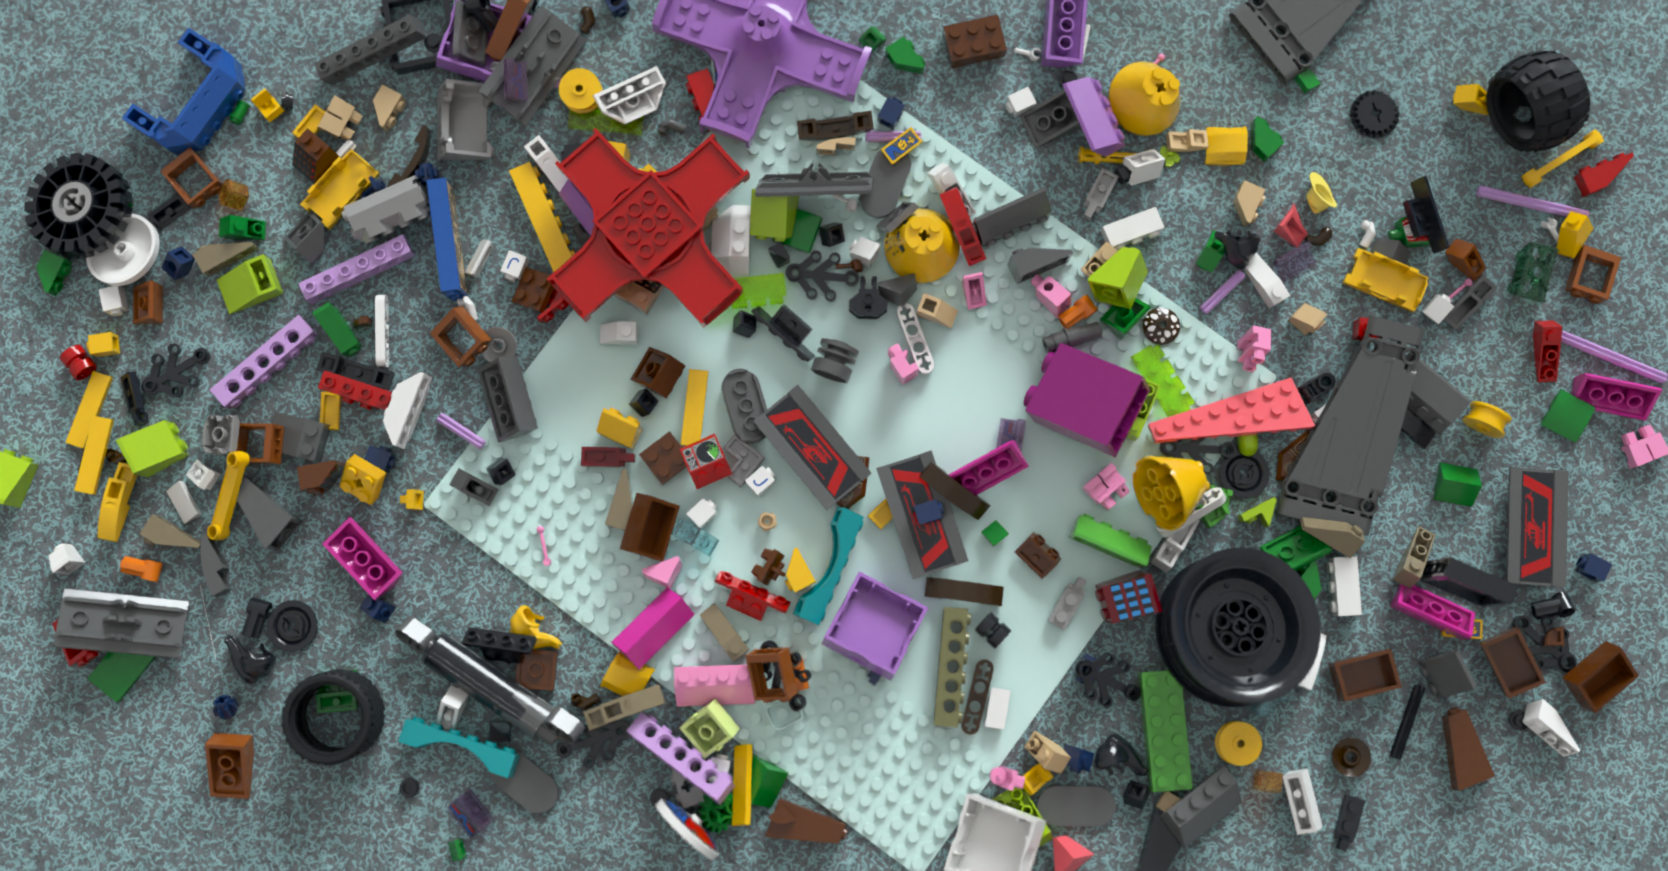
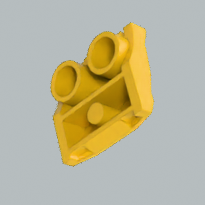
[1205,126,1248,166]
[600,652,655,697]

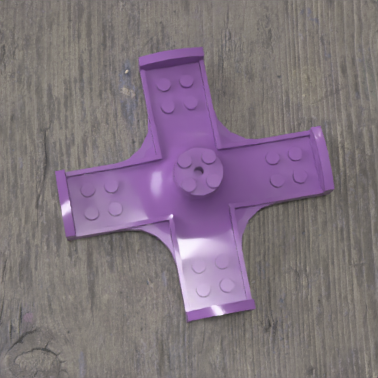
[652,0,872,149]

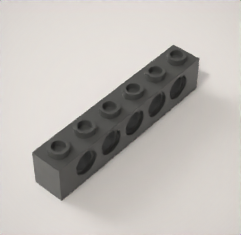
[315,14,427,85]

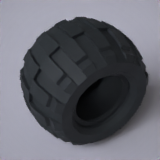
[1486,51,1591,152]

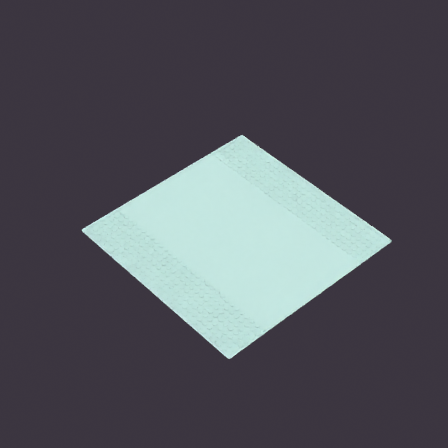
[424,80,1276,871]

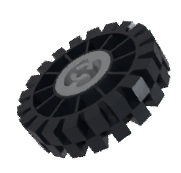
[24,153,133,259]

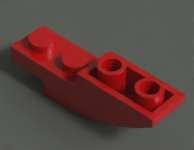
[939,187,986,266]

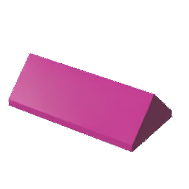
[1572,373,1662,421]
[949,440,1029,495]
[322,517,403,600]
[1390,584,1475,640]
[611,588,695,670]

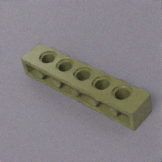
[933,607,971,728]

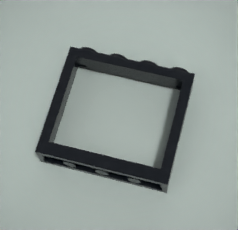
[380,0,454,75]
[1419,557,1518,607]

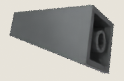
[237,477,303,551]

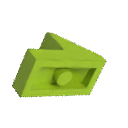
[1237,497,1276,528]

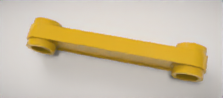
[1521,129,1604,189]
[207,451,250,541]

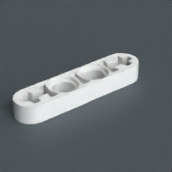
[375,295,389,368]
[897,303,934,375]
[1156,487,1226,537]

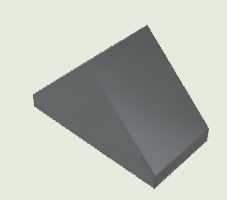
[1370,238,1411,267]
[877,273,917,307]

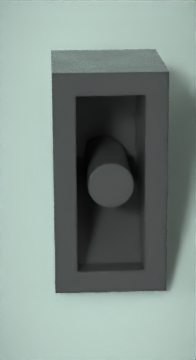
[449,468,499,506]

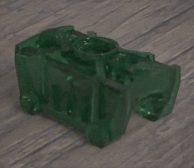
[1507,242,1559,303]

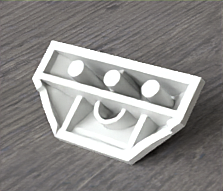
[593,66,666,125]
[711,205,751,280]
[383,372,432,449]

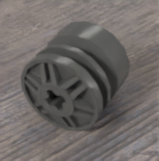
[810,338,859,383]

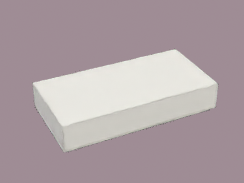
[984,687,1011,730]

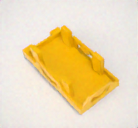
[300,149,381,230]
[1342,248,1429,313]

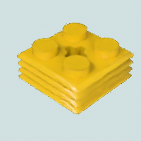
[339,454,386,505]

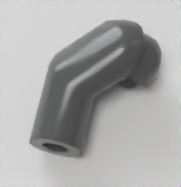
[657,119,686,135]
[572,223,591,244]

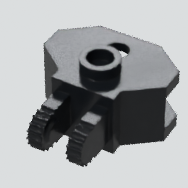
[849,276,888,319]

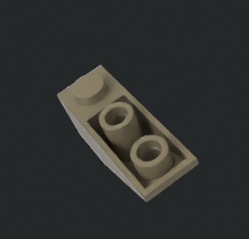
[1393,526,1436,588]

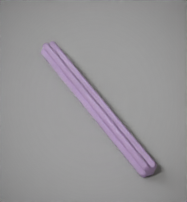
[1476,185,1589,217]
[1561,331,1668,383]

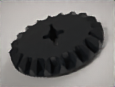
[1350,90,1400,138]
[1219,449,1270,498]
[267,600,318,651]

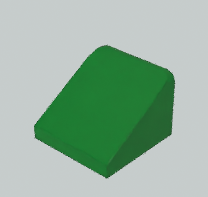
[858,26,887,52]
[1295,69,1321,94]
[981,520,1009,547]
[448,838,467,861]

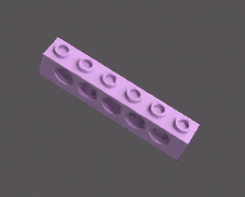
[298,234,415,304]
[210,315,318,409]
[626,712,735,805]

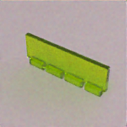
[567,107,644,135]
[726,273,786,310]
[1130,344,1195,417]

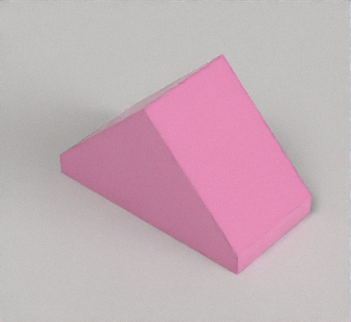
[961,272,987,310]
[642,556,683,589]

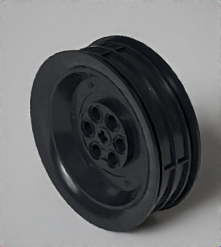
[1155,548,1321,708]

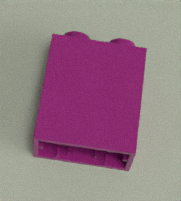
[1024,343,1151,458]

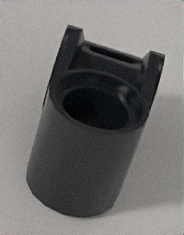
[1297,373,1336,405]

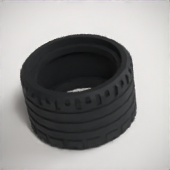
[281,669,385,766]

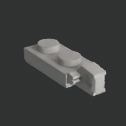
[1083,168,1119,221]
[1047,577,1086,630]

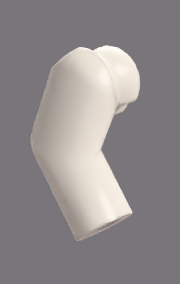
[1360,220,1375,248]
[457,295,478,320]

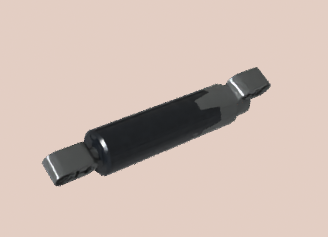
[395,616,585,747]

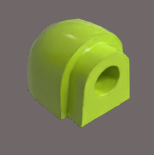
[1236,435,1258,456]

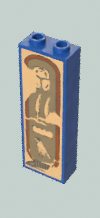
[426,178,468,301]

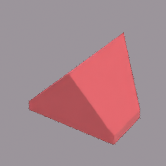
[1273,204,1308,248]
[1053,836,1094,871]

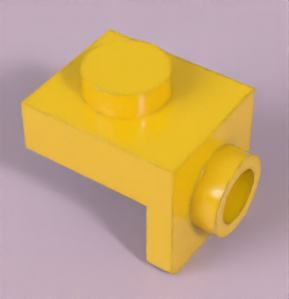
[251,89,284,122]
[1023,763,1053,796]

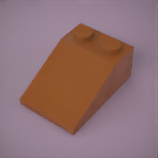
[205,733,254,799]

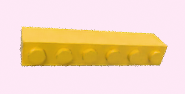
[509,162,575,272]

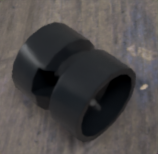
[975,612,1012,649]

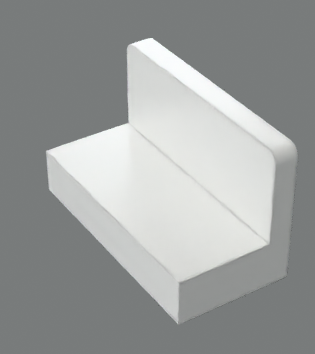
[1123,149,1165,186]

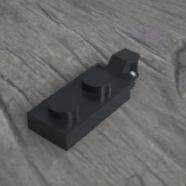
[121,371,149,426]
[1334,794,1366,852]

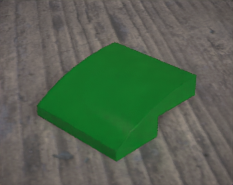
[772,209,823,253]
[1540,389,1596,443]
[316,670,358,714]

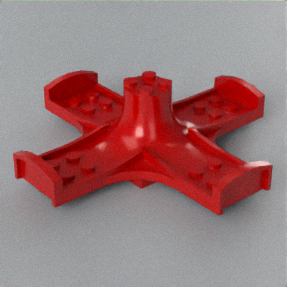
[547,128,750,328]

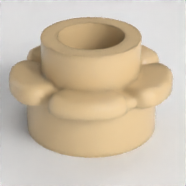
[758,512,777,531]

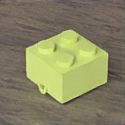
[680,699,740,759]

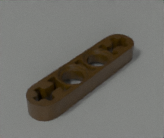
[961,659,994,735]

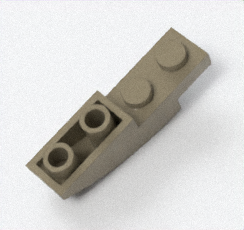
[583,685,666,731]

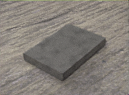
[452,0,488,67]

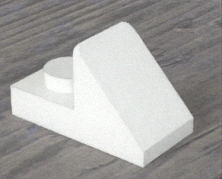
[186,459,221,490]

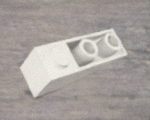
[524,135,568,192]
[927,163,976,217]
[1523,699,1580,757]

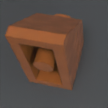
[1445,238,1486,281]

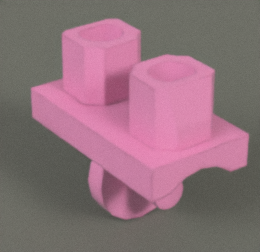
[990,765,1025,791]

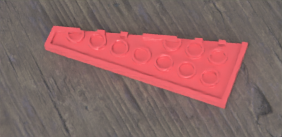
[1148,378,1315,443]

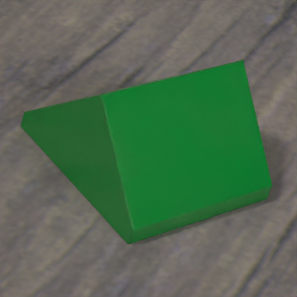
[1100,298,1151,340]
[1433,462,1482,507]
[751,755,789,808]

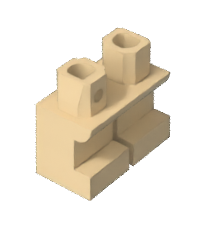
[317,95,362,140]

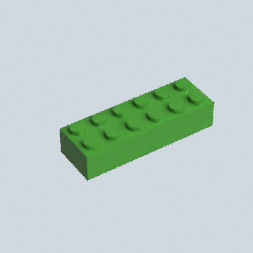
[1138,670,1193,792]

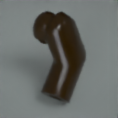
[579,6,596,35]
[1305,227,1333,246]
[105,448,127,465]
[570,693,601,710]

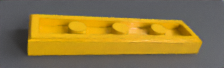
[681,369,709,446]
[65,371,113,449]
[74,415,114,495]
[732,744,752,826]

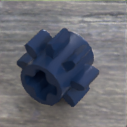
[415,163,439,186]
[212,695,238,719]

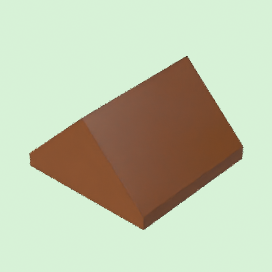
[133,281,163,325]

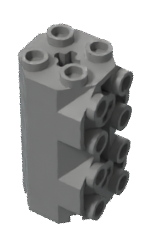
[341,175,431,244]

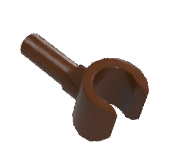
[836,259,863,273]

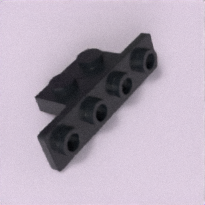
[1403,176,1449,254]
[751,304,815,362]
[462,627,537,664]

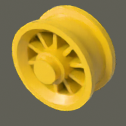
[559,68,603,114]
[1463,401,1512,438]
[1214,721,1262,766]

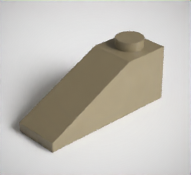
[192,242,259,277]
[605,469,633,531]
[139,514,201,548]
[1300,517,1365,558]
[700,603,750,662]

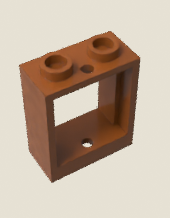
[160,147,224,209]
[1565,245,1621,304]
[430,306,492,367]
[236,423,284,464]
[745,647,798,703]

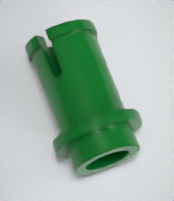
[229,100,251,126]

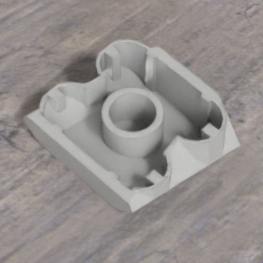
[202,415,240,455]

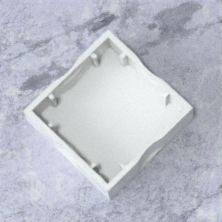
[944,793,1046,871]

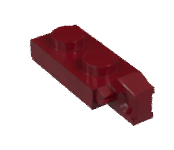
[581,447,636,467]

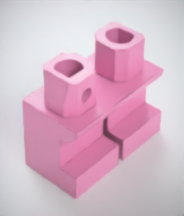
[1237,325,1271,372]
[888,343,919,385]
[1621,425,1668,469]
[1082,463,1130,510]

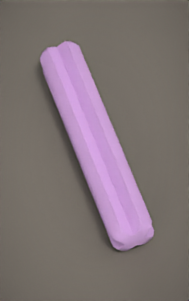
[865,131,921,142]
[1200,270,1245,314]
[436,413,486,449]

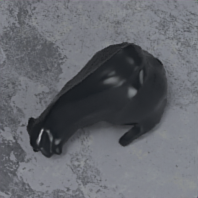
[1214,230,1261,269]
[224,634,276,684]
[1094,734,1148,777]

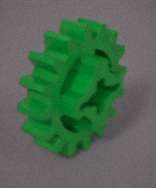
[697,793,733,833]

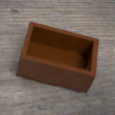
[942,15,1007,68]
[619,493,680,562]
[1478,627,1546,699]
[1562,641,1639,713]
[1328,649,1402,702]

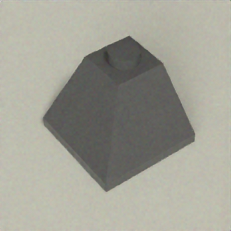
[284,212,324,263]

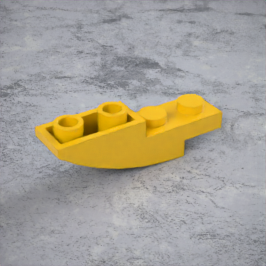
[98,462,138,542]

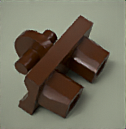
[751,548,786,586]

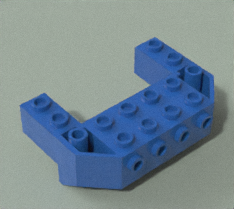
[122,27,246,155]

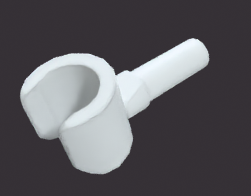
[1014,48,1042,61]
[833,195,858,212]
[1541,218,1559,243]

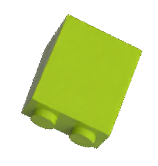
[750,188,800,241]
[1087,247,1148,309]
[116,420,188,478]
[0,448,39,508]

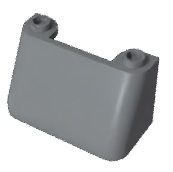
[437,79,494,161]

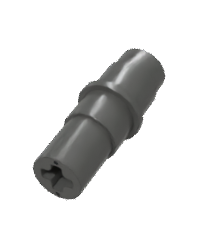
[1042,322,1102,354]

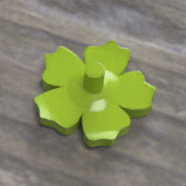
[1159,146,1181,168]

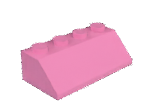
[674,664,755,707]

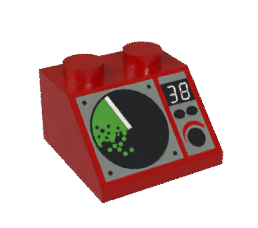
[680,434,732,489]

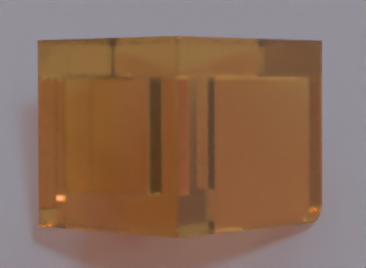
[219,179,249,211]
[1253,769,1283,793]

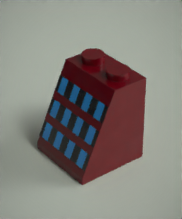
[1095,571,1162,624]

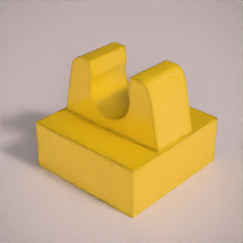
[400,489,424,510]

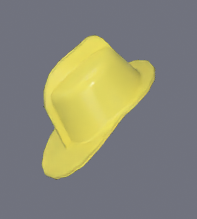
[1306,172,1337,214]

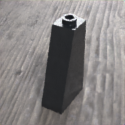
[1136,806,1182,871]

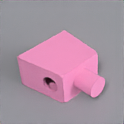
[1030,274,1071,318]

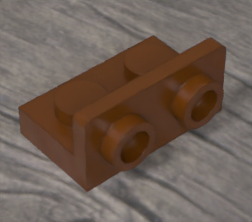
[1014,532,1061,579]

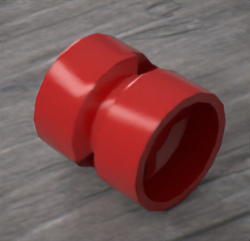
[59,344,97,381]

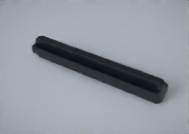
[1390,684,1425,760]

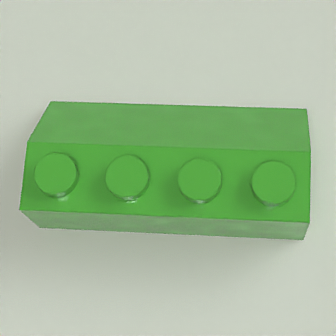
[1068,514,1152,568]

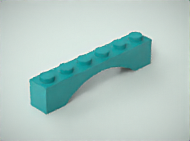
[793,507,864,625]
[398,716,520,778]

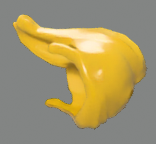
[509,605,562,649]

